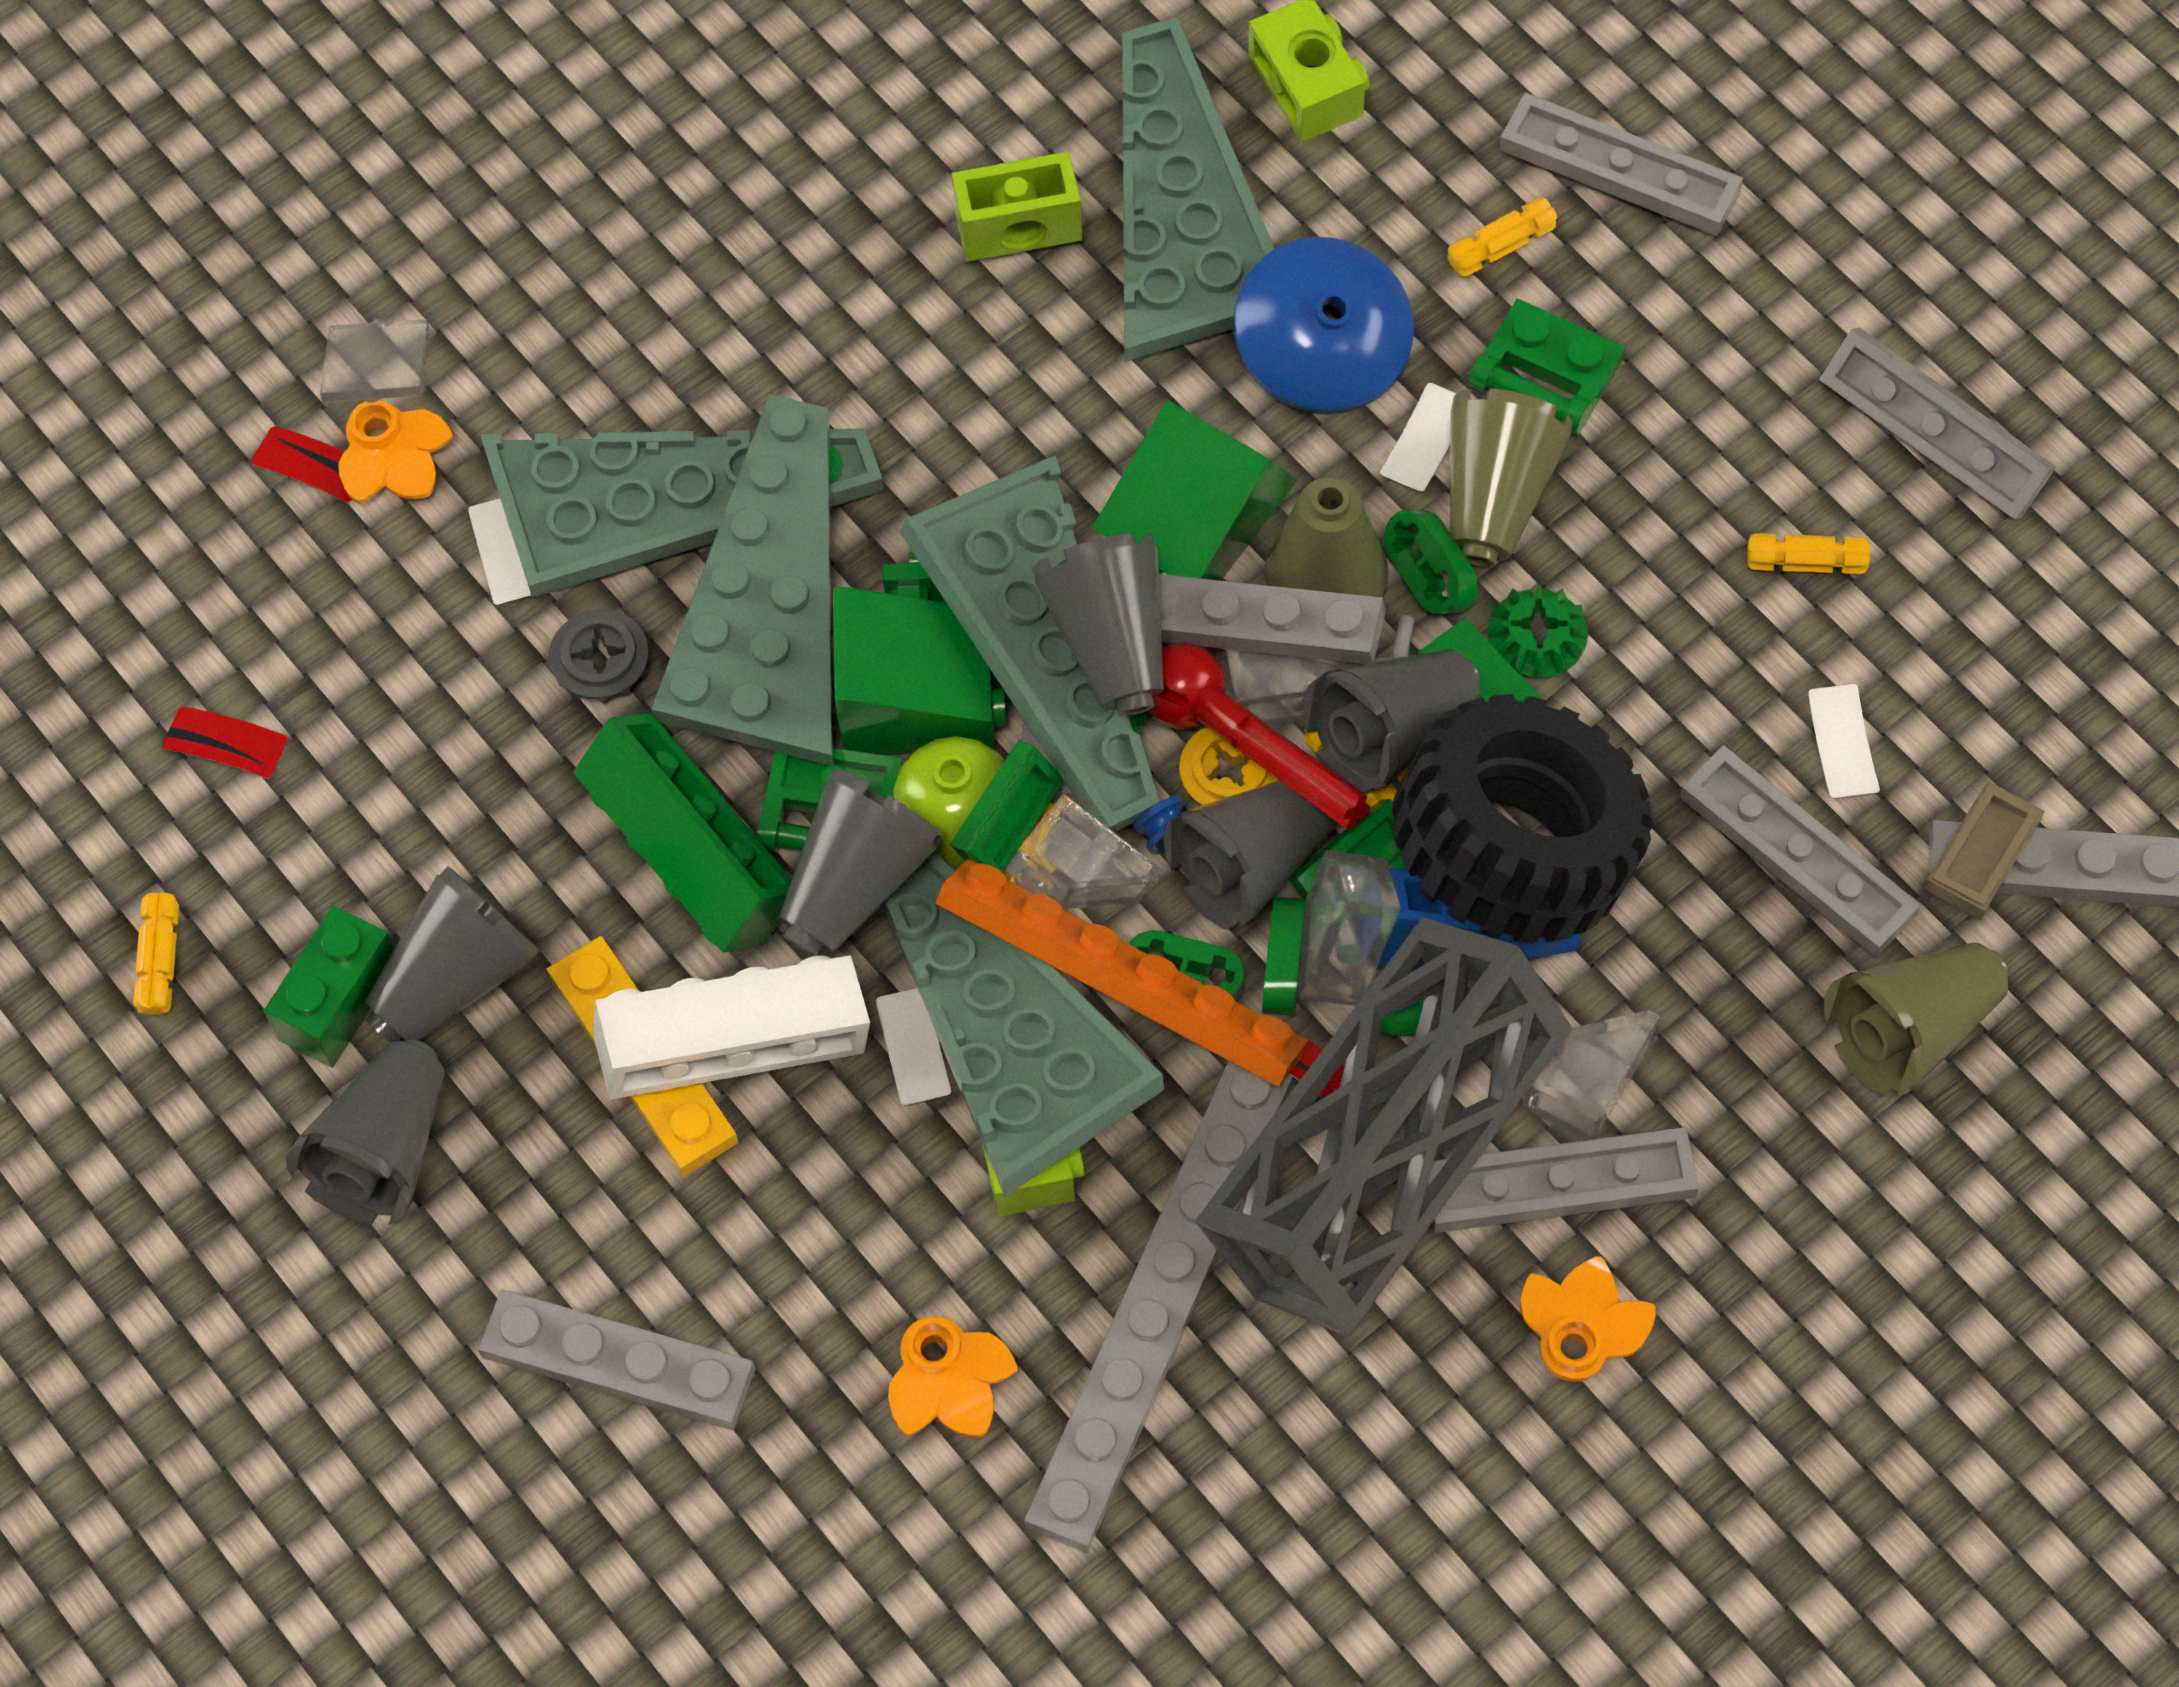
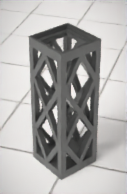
[1195,917,1573,1337]

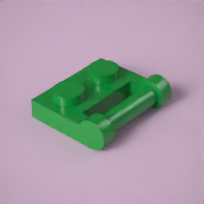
[1467,298,1625,436]
[756,748,903,854]

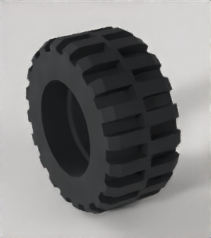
[1392,694,1653,943]

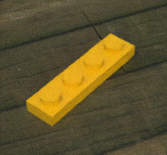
[546,936,739,1178]

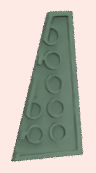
[1122,17,1275,362]
[651,394,834,766]
[480,428,884,598]
[900,455,1160,838]
[882,851,1164,1197]

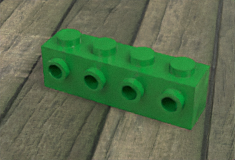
[573,713,792,953]

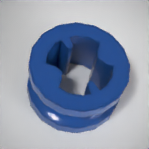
[1133,795,1185,854]

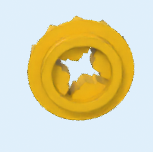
[1179,727,1279,806]

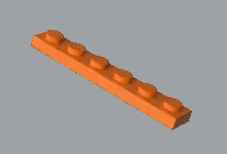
[935,859,1309,1087]

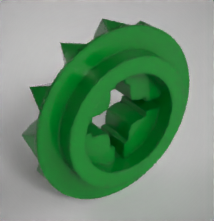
[1488,582,1589,678]

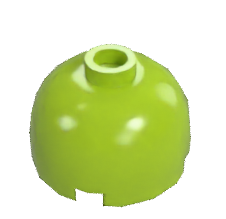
[893,736,1004,867]

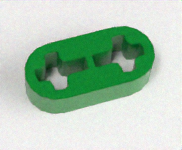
[1384,510,1478,614]
[1262,896,1306,1016]
[1129,930,1244,1002]

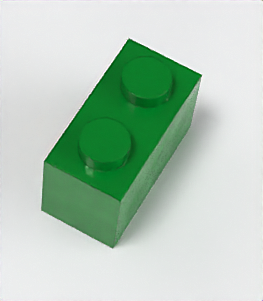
[263,905,395,1068]

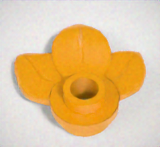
[338,400,453,504]
[1520,1256,1656,1382]
[889,1316,1018,1438]

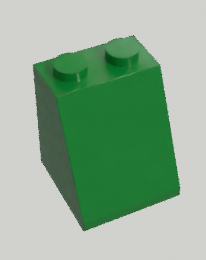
[1091,400,1297,581]
[833,587,1006,755]

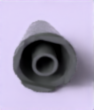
[1032,533,1164,717]
[1303,649,1480,793]
[779,769,942,956]
[1163,780,1339,929]
[364,866,541,1042]
[286,1039,445,1225]

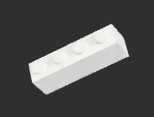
[592,955,870,1100]

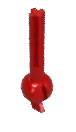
[1147,642,1370,829]

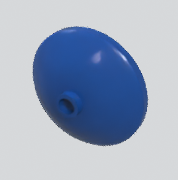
[1234,237,1414,414]

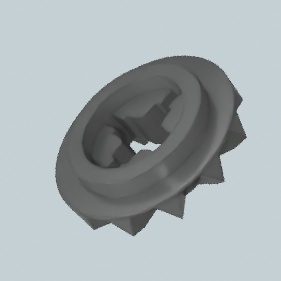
[549,609,650,704]

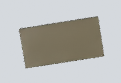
[1924,780,2045,920]

